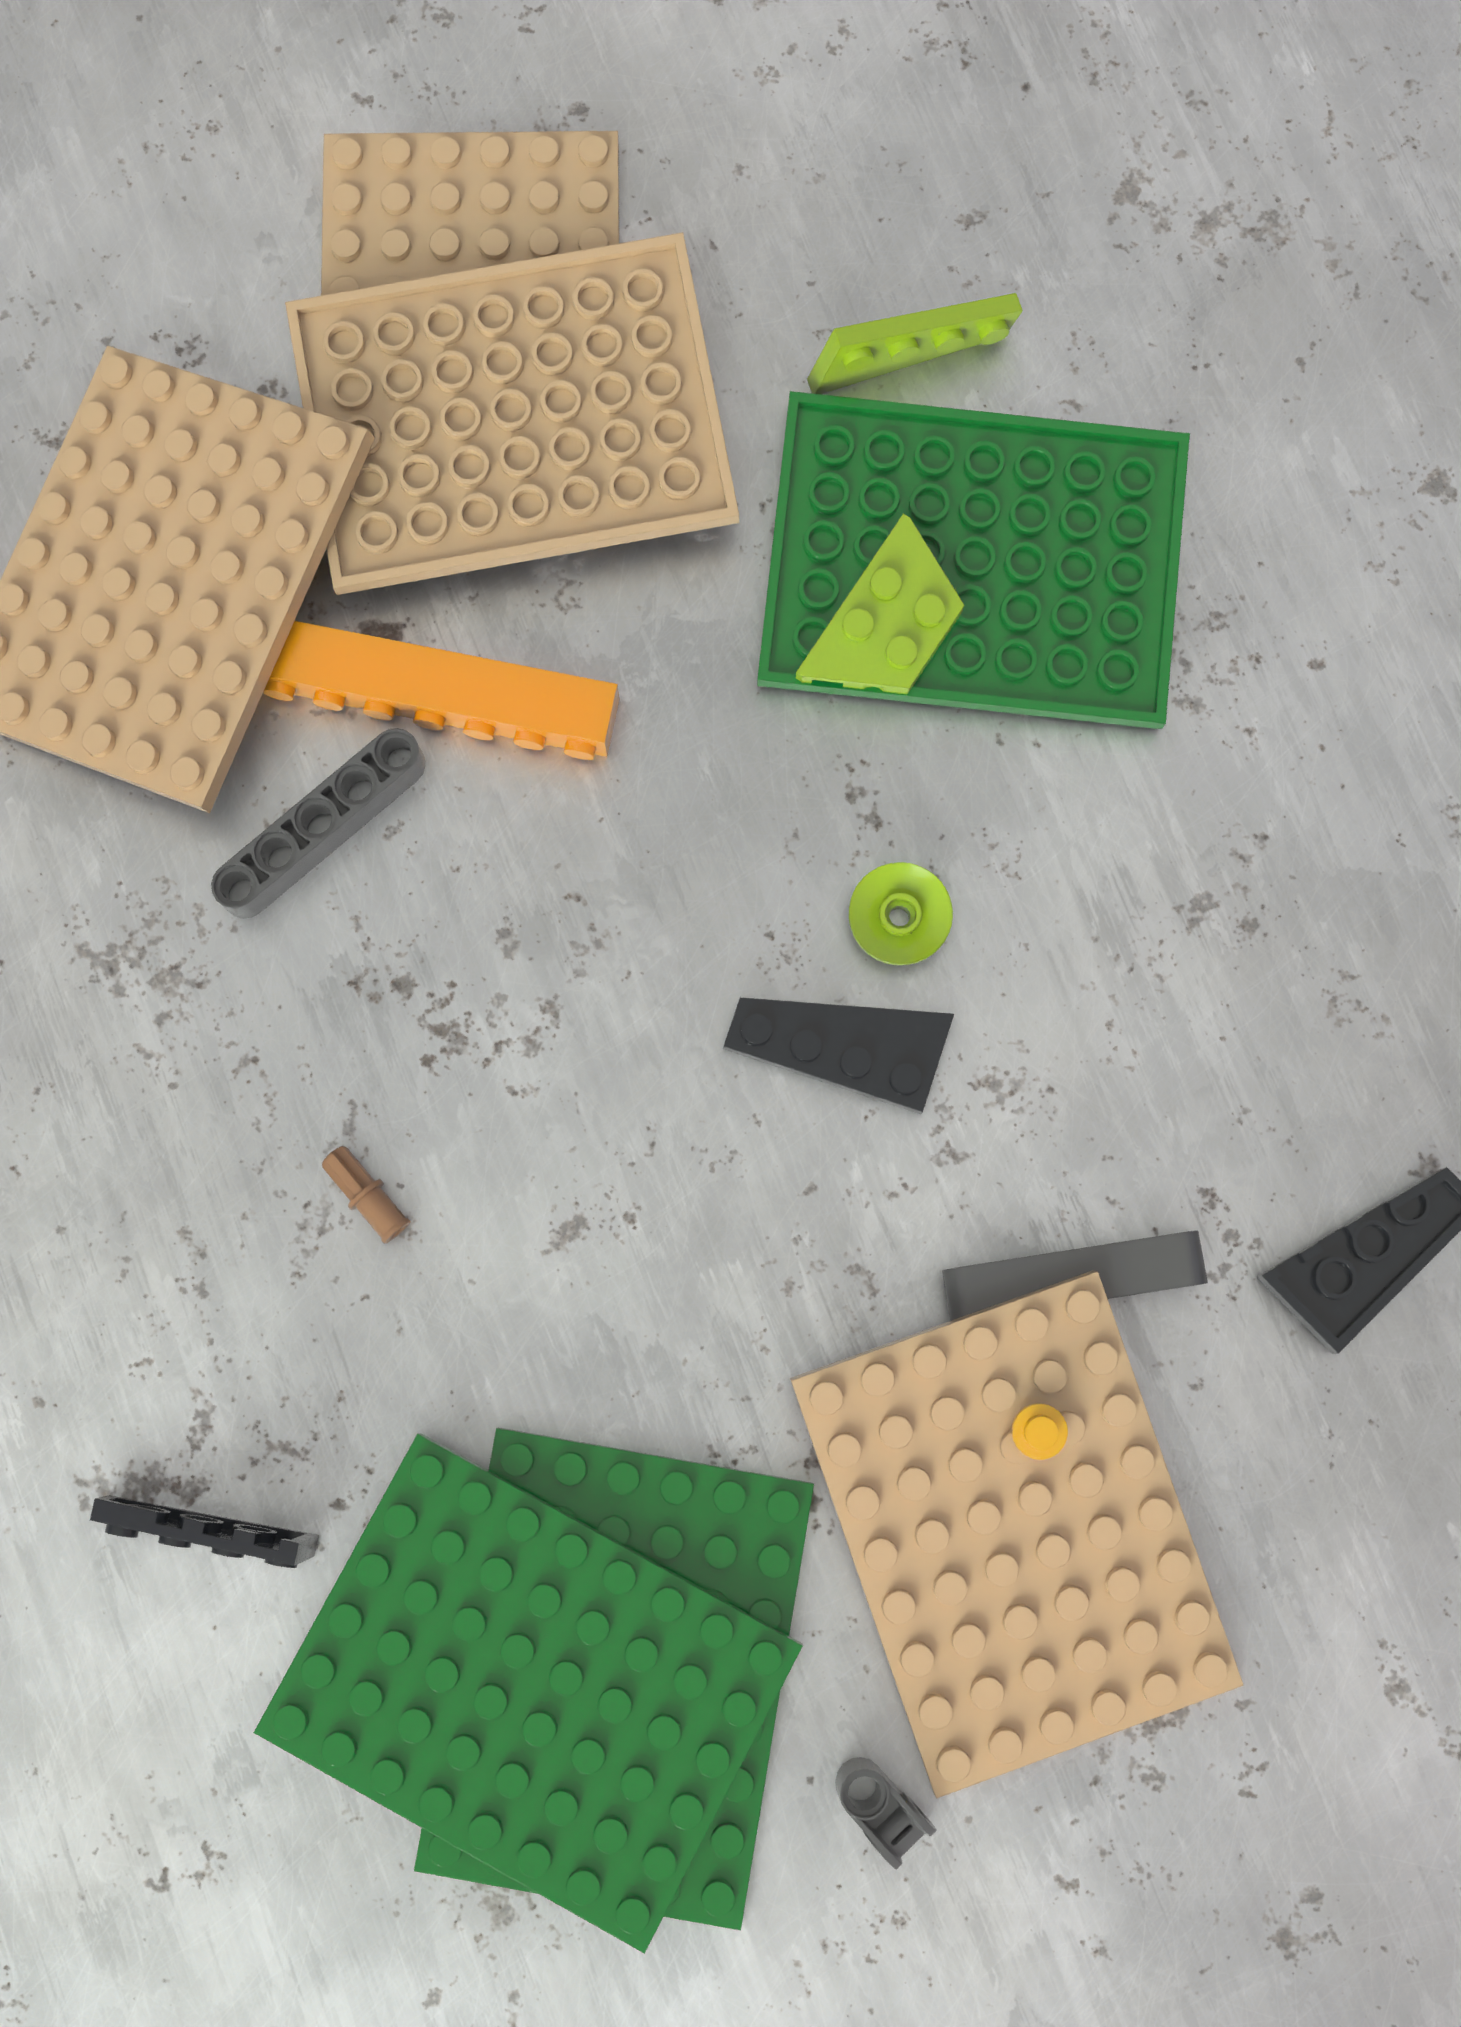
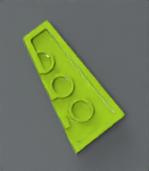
[807,293,1023,394]

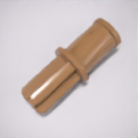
[322,1146,411,1244]

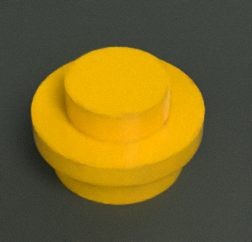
[1012,1403,1068,1460]

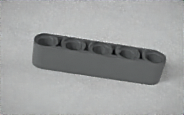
[211,728,426,919]
[942,1230,1208,1321]

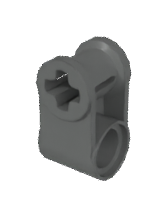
[835,1757,937,1870]

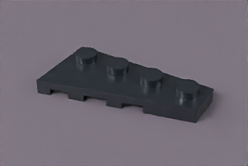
[723,997,954,1114]
[1257,1167,1461,1354]
[90,1495,319,1568]

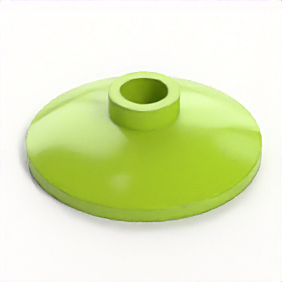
[848,862,953,965]

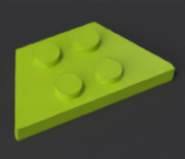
[796,514,964,694]

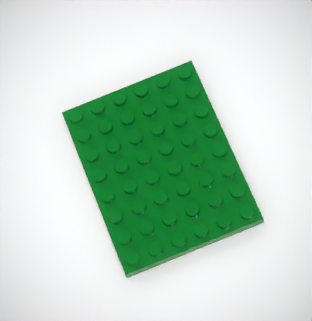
[757,391,1190,729]
[414,1427,814,1931]
[253,1433,803,1954]

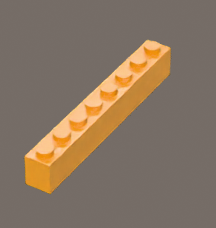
[263,621,620,760]

